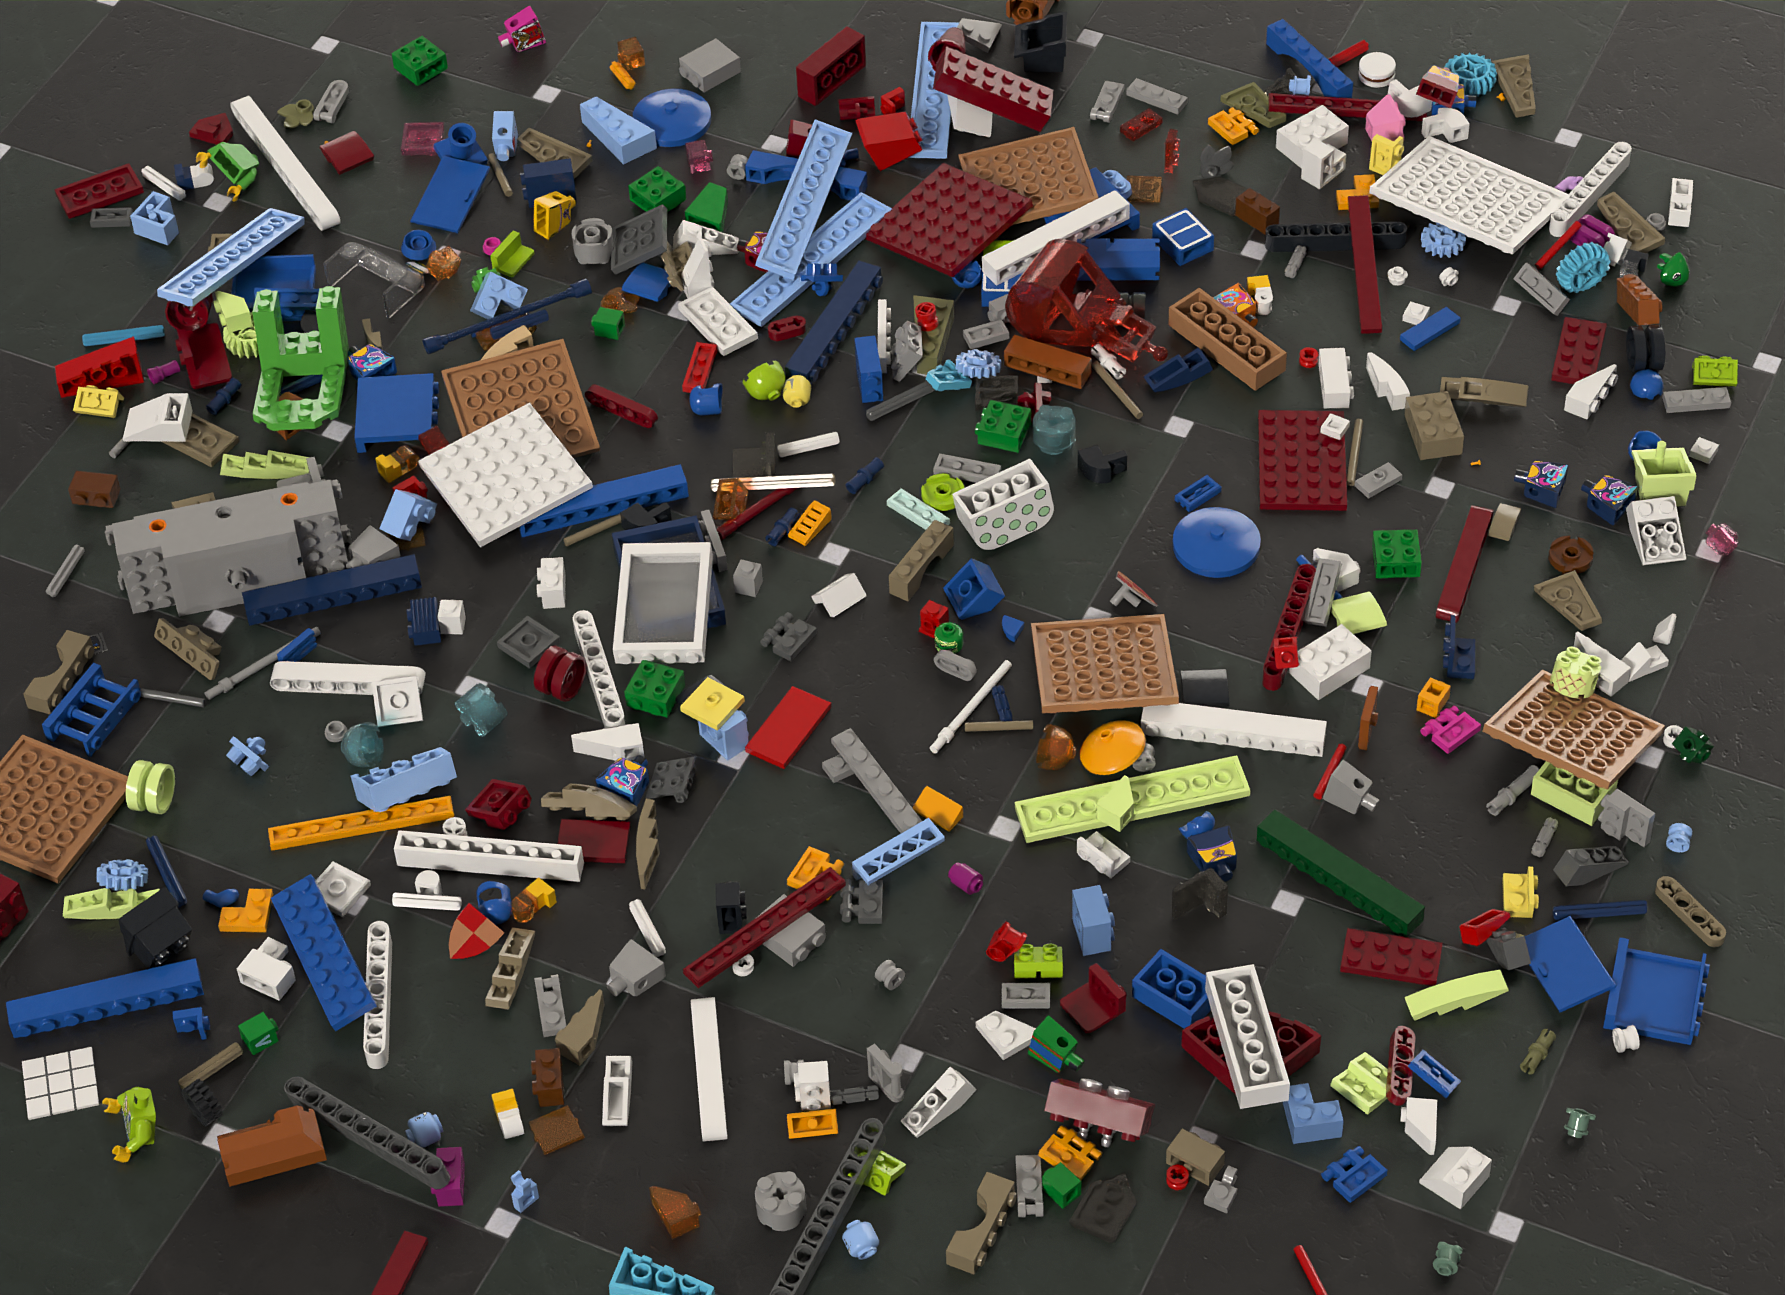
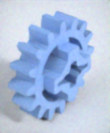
[1421,222,1466,258]
[956,349,1001,379]
[97,859,148,891]

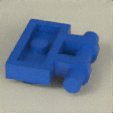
[1321,1146,1387,1203]

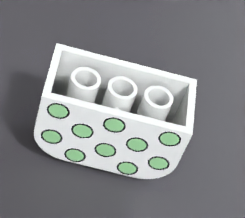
[952,459,1054,550]

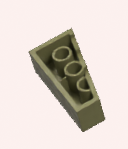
[913,295,954,375]

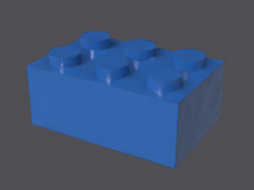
[1132,949,1211,1029]

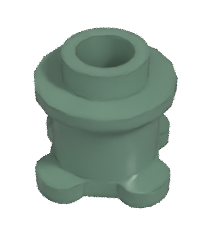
[1564,1108,1596,1138]
[1433,1242,1463,1276]

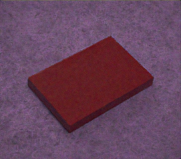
[557,819,631,863]

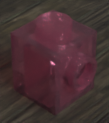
[685,140,713,173]

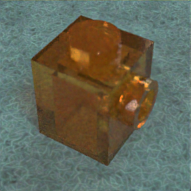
[617,37,645,71]

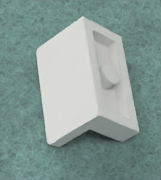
[811,573,866,617]

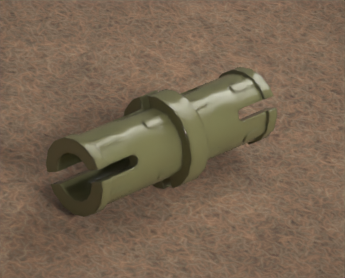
[1520,1029,1556,1074]

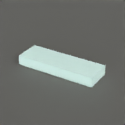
[887,488,950,530]

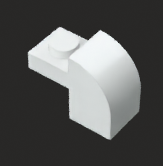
[1387,79,1433,117]
[1422,108,1469,143]

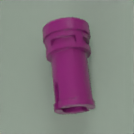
[147,360,180,384]

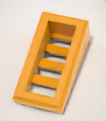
[788,500,831,546]

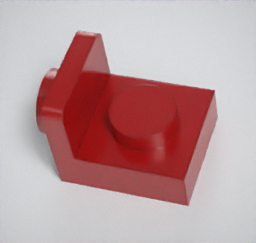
[880,87,905,115]
[392,475,428,499]
[1274,637,1299,669]

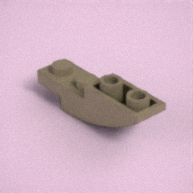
[1440,377,1529,407]
[541,784,637,820]

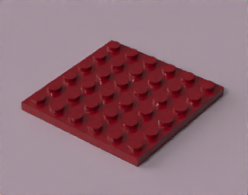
[865,163,1033,277]

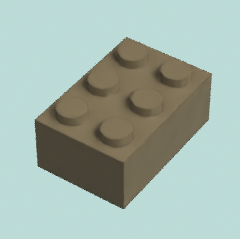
[1404,391,1464,460]

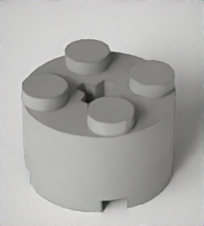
[572,218,614,264]
[755,1171,807,1231]

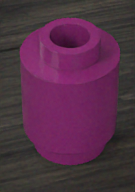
[948,862,983,895]

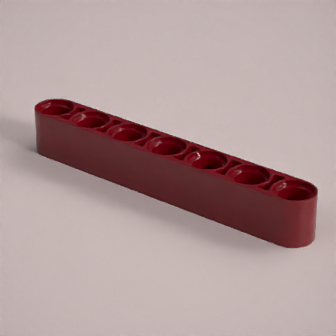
[1436,505,1494,623]
[1262,564,1316,691]

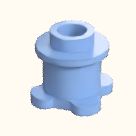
[1289,75,1311,96]

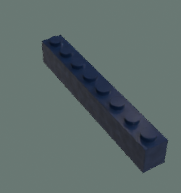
[785,261,883,384]
[242,554,422,626]

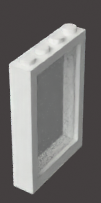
[613,542,713,664]

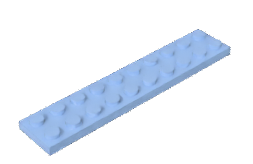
[908,22,959,159]
[755,120,852,280]
[730,192,892,327]
[157,208,305,306]

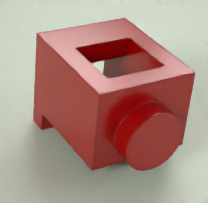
[919,600,949,638]

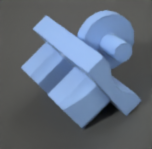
[226,736,269,776]

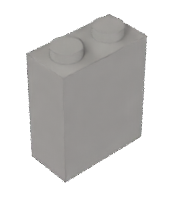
[679,38,741,92]
[755,894,826,967]

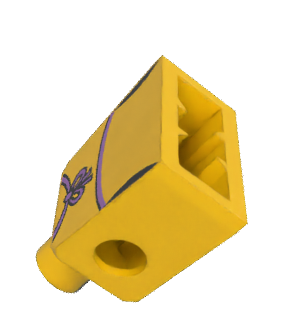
[534,191,576,240]

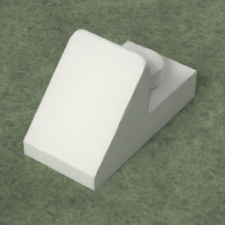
[1620,642,1669,682]

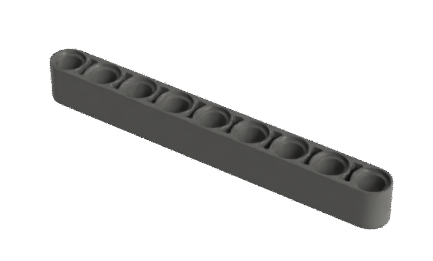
[284,1076,450,1189]
[770,1118,886,1295]

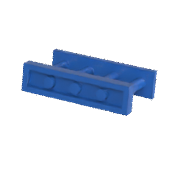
[42,663,141,757]

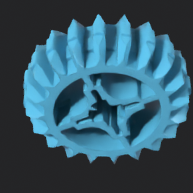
[1445,52,1497,97]
[1556,242,1611,293]

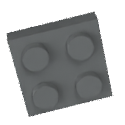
[497,616,560,668]

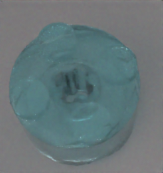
[1033,405,1076,454]
[454,683,507,738]

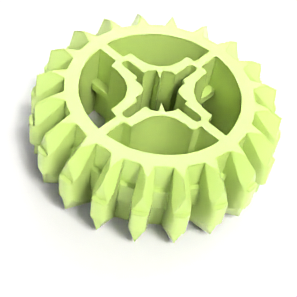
[223,311,259,359]

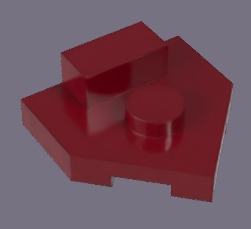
[189,113,234,145]

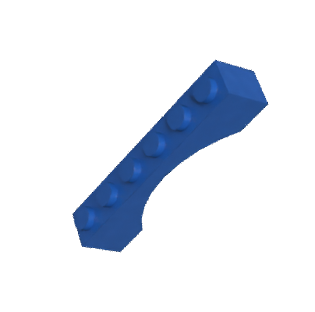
[1266,19,1353,98]
[745,150,867,201]

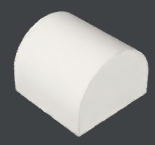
[415,870,442,895]

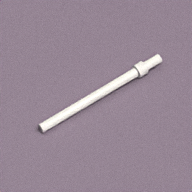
[930,660,1012,753]

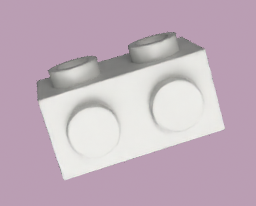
[537,557,565,609]
[237,949,296,1001]
[794,1061,831,1111]

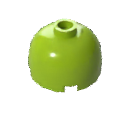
[743,361,786,401]

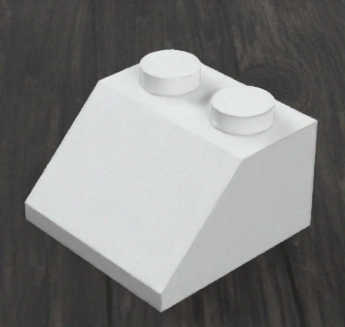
[1419,1147,1492,1209]

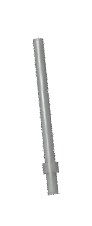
[205,627,321,700]

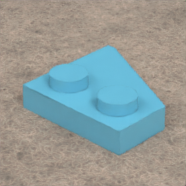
[926,360,972,391]

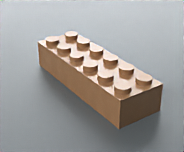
[1168,288,1287,391]

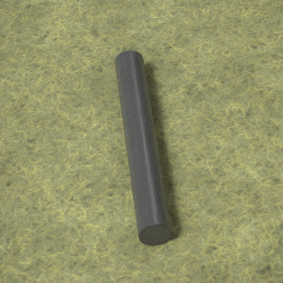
[140,688,206,707]

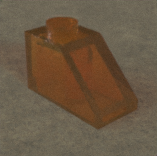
[713,478,748,520]
[649,1186,701,1239]

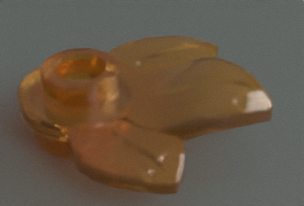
[601,287,640,313]

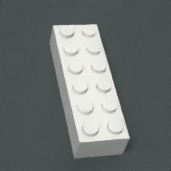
[1205,964,1290,1109]

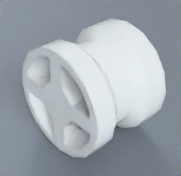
[443,817,468,836]
[1612,1025,1639,1053]

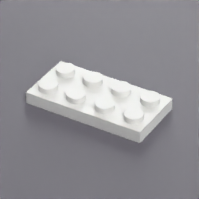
[678,287,758,356]

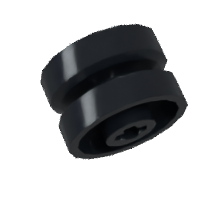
[1626,324,1666,372]

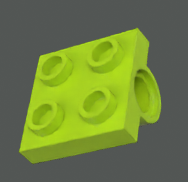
[1014,944,1063,978]

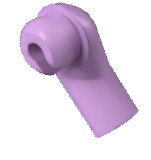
[1554,176,1583,192]

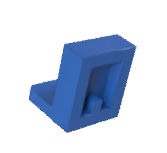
[173,1007,210,1040]

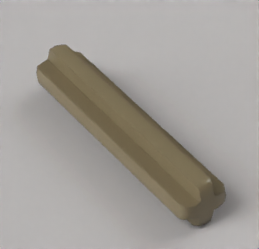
[178,1042,243,1089]

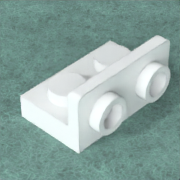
[1077,831,1130,878]

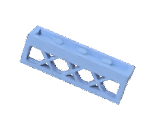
[852,818,945,885]

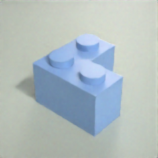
[130,191,179,245]
[470,272,528,319]
[379,489,437,541]

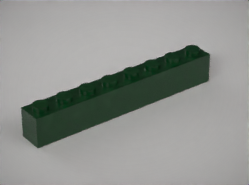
[1256,810,1425,937]

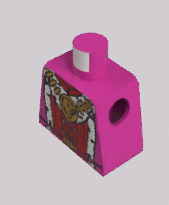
[498,6,546,52]

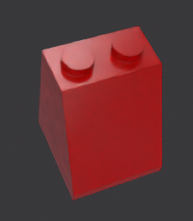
[855,112,923,171]

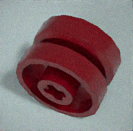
[534,645,587,702]

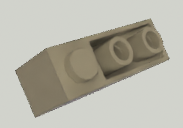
[555,989,605,1066]

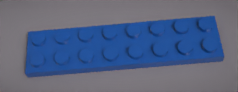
[271,874,377,1031]

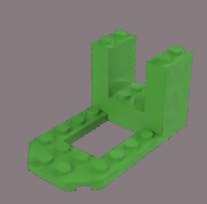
[252,286,349,431]

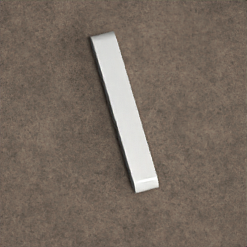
[1549,142,1632,237]
[573,610,625,728]
[270,661,426,695]
[363,921,392,1069]
[691,997,727,1142]

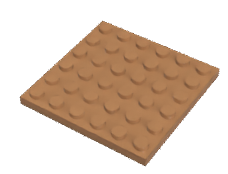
[958,127,1099,226]
[441,339,600,458]
[1031,614,1179,714]
[1483,670,1665,790]
[0,735,128,884]

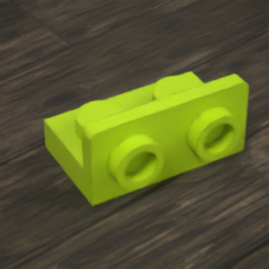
[1692,356,1738,387]
[848,1151,906,1195]

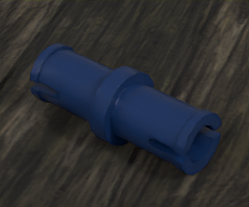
[206,378,242,415]
[845,457,884,494]
[765,508,800,546]

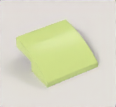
[1330,591,1387,634]
[1330,1052,1398,1115]

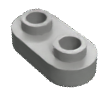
[934,650,977,681]

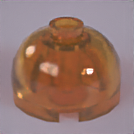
[1036,724,1076,771]

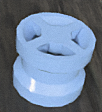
[1666,823,1693,852]

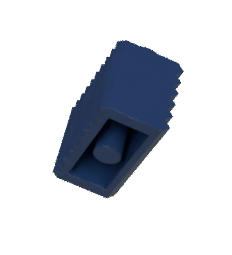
[407,597,441,645]

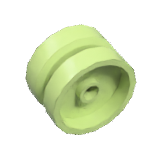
[126,760,175,814]

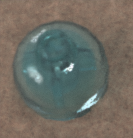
[341,722,384,768]

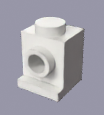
[1603,233,1632,267]

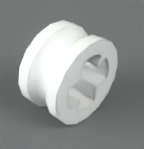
[1663,725,1683,748]
[732,954,754,976]

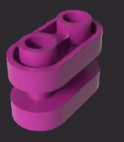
[1570,215,1615,248]

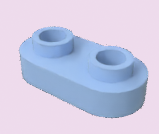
[1102,170,1132,199]

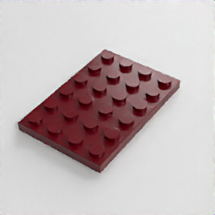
[1258,410,1347,511]

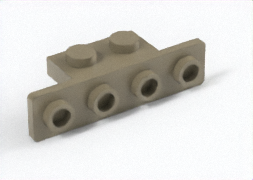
[661,241,693,291]
[154,618,222,680]

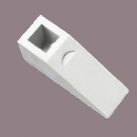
[673,220,739,255]
[681,238,714,298]
[1564,364,1618,419]
[1574,632,1631,697]
[571,723,644,761]
[901,1067,977,1138]

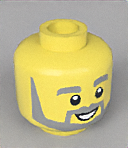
[783,375,811,408]

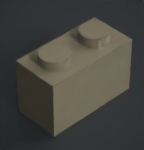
[1166,1129,1225,1186]

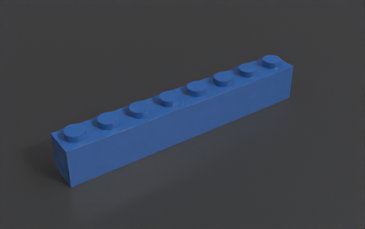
[519,464,689,537]
[6,958,204,1038]

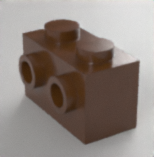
[1235,188,1280,234]
[68,471,121,508]
[531,1048,564,1107]

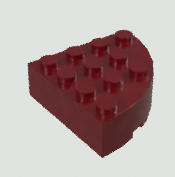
[1182,1011,1321,1095]

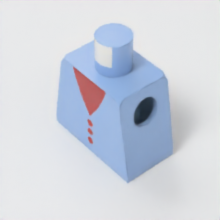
[492,111,518,161]

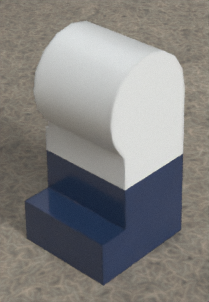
[174,163,214,190]

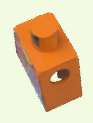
[1213,283,1258,328]

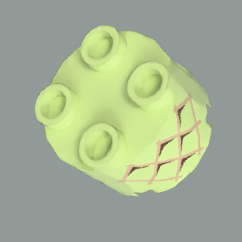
[1550,647,1601,698]

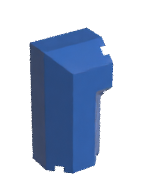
[1077,239,1160,281]

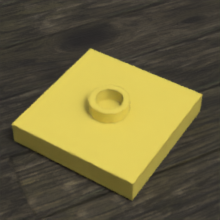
[680,677,745,731]

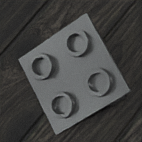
[645,756,696,803]

